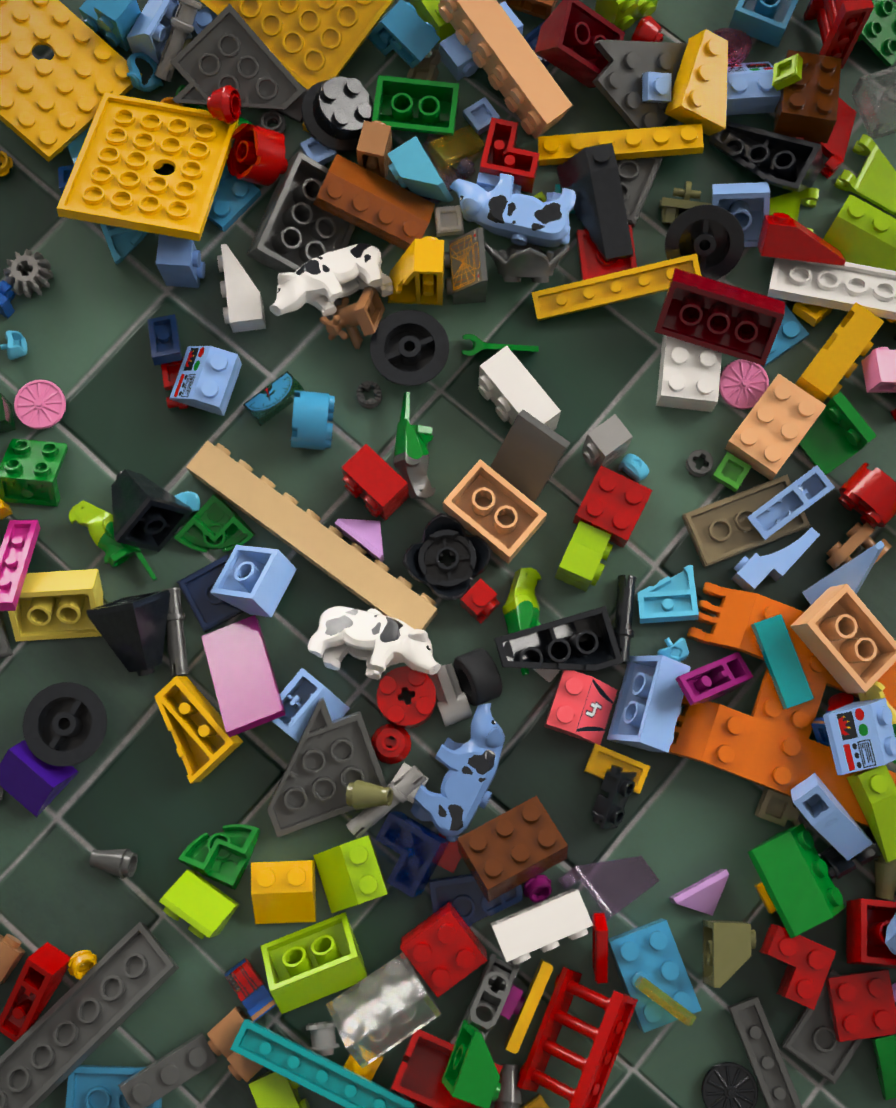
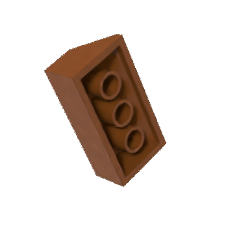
[313,154,435,251]

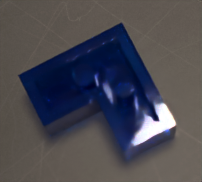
[376,811,450,898]

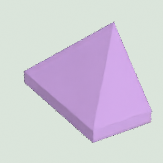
[335,519,384,562]
[669,869,729,916]

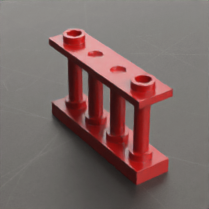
[803,0,874,69]
[517,967,638,1108]

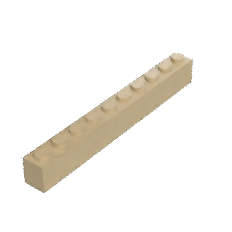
[186,440,438,630]

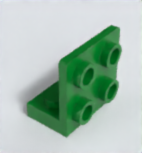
[857,0,896,66]
[798,391,877,475]
[0,438,68,507]

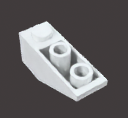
[217,244,266,333]

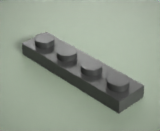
[728,996,802,1108]

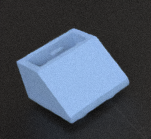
[126,0,179,64]
[272,668,350,742]

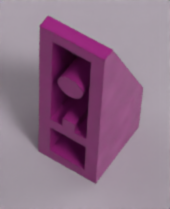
[676,652,753,705]

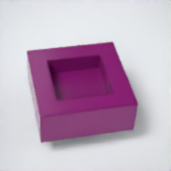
[500,984,525,1020]

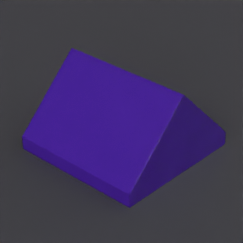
[0,740,79,818]

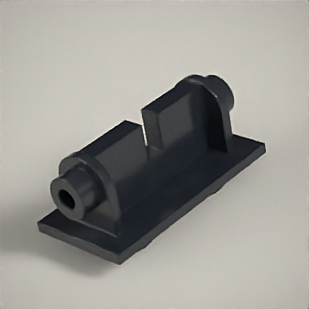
[591,765,637,829]
[818,827,881,879]

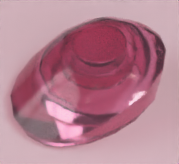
[712,28,752,67]

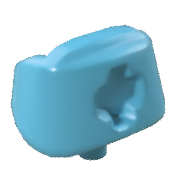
[0,330,28,360]
[618,454,649,483]
[174,491,200,512]
[657,637,689,662]

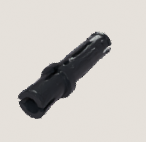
[613,575,637,664]

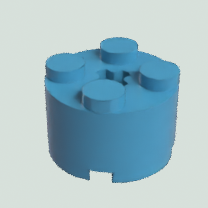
[291,390,335,450]

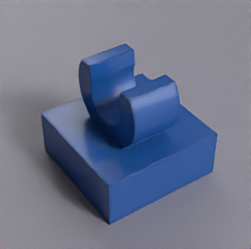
[0,280,16,319]

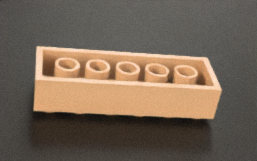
[438,0,573,139]

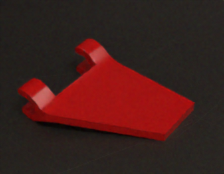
[796,97,857,179]

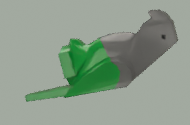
[393,392,436,500]

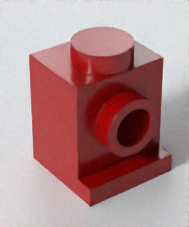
[460,578,501,624]

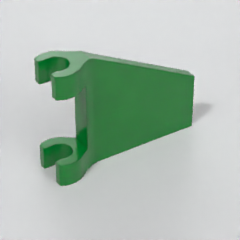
[461,334,539,356]

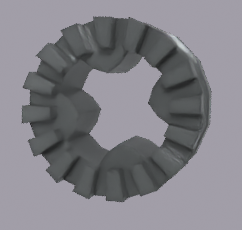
[356,381,382,409]
[686,449,713,478]

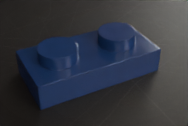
[147,314,182,366]

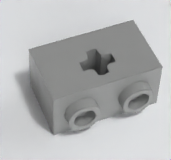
[582,414,633,470]

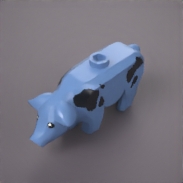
[411,703,505,842]

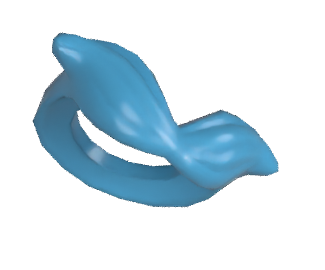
[127,52,164,92]

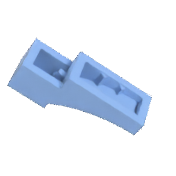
[747,465,835,540]
[732,527,820,592]

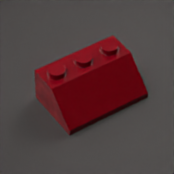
[535,0,625,88]

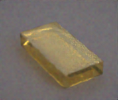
[427,124,485,169]
[634,975,697,1026]

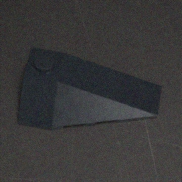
[709,121,824,192]
[557,143,633,262]
[494,606,623,671]

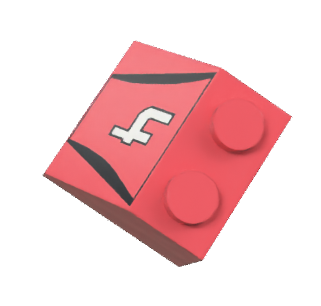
[544,670,618,745]

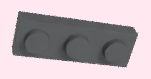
[118,1033,217,1108]

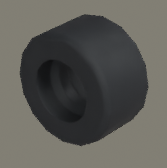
[453,648,502,706]

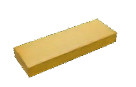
[504,959,554,1054]

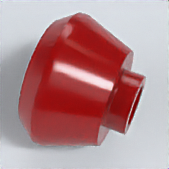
[631,16,664,42]
[207,85,241,125]
[371,724,411,764]

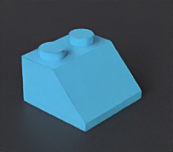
[388,136,454,202]

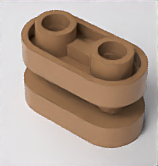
[826,522,892,570]

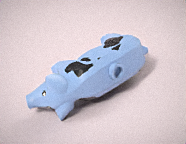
[450,173,576,247]

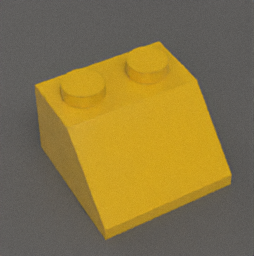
[251,860,316,924]

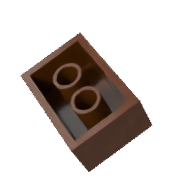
[774,50,842,143]
[457,795,568,902]

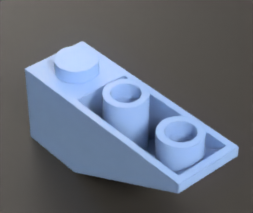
[790,773,873,861]

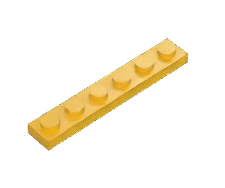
[538,123,704,166]
[531,253,702,321]

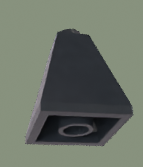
[111,469,193,552]
[86,589,170,676]

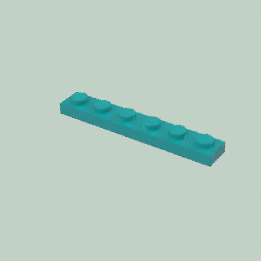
[230,1019,416,1108]

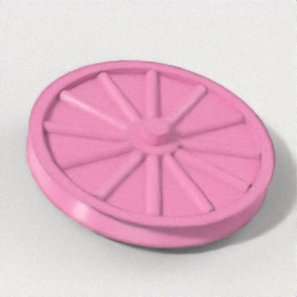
[719,359,769,410]
[14,380,66,430]

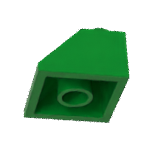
[441,1020,501,1108]

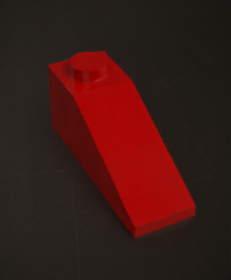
[757,213,845,266]
[0,942,71,1042]

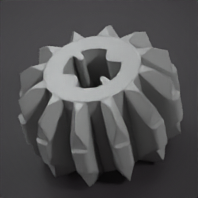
[3,249,53,299]

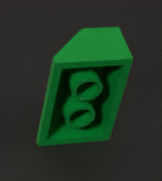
[372,75,460,136]
[747,823,845,938]

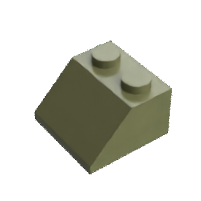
[702,920,756,988]

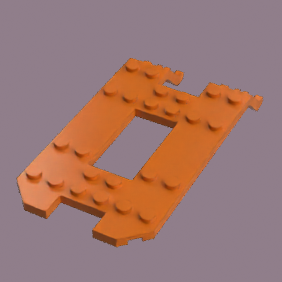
[669,582,896,827]

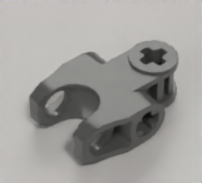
[456,953,519,1040]

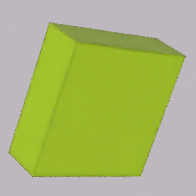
[772,53,803,91]

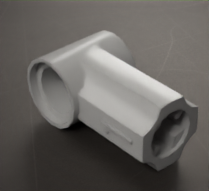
[429,663,473,727]

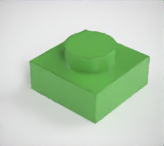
[711,452,752,492]

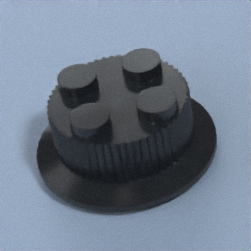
[301,76,374,152]
[665,205,744,280]
[370,310,449,386]
[23,682,107,767]

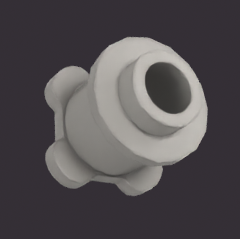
[306,1020,340,1056]

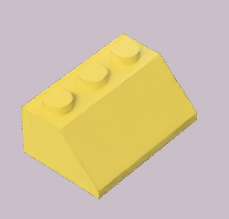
[8,569,103,642]

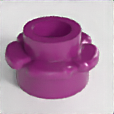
[523,874,552,902]

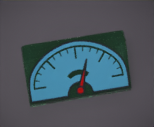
[243,371,304,427]

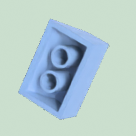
[607,655,691,753]

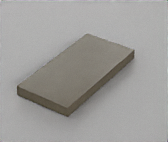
[682,474,811,568]

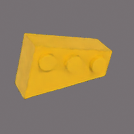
[665,29,728,136]
[388,236,444,305]
[795,302,884,403]
[154,676,243,784]

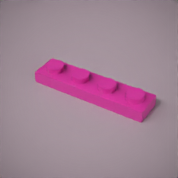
[0,520,40,611]

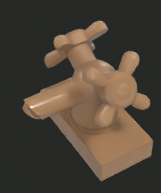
[320,286,385,350]

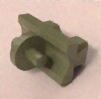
[659,181,712,225]

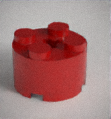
[227,123,288,186]
[838,463,896,528]
[377,666,436,729]

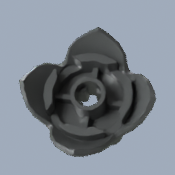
[484,243,570,283]

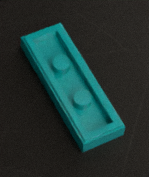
[751,614,814,709]

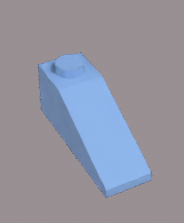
[802,541,885,605]

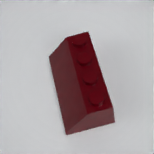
[655,268,785,366]

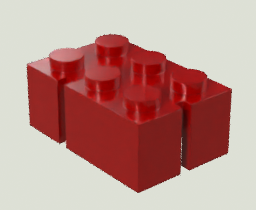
[390,1028,503,1108]

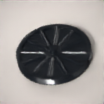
[701,1062,758,1108]

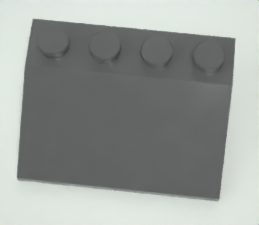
[246,151,355,273]

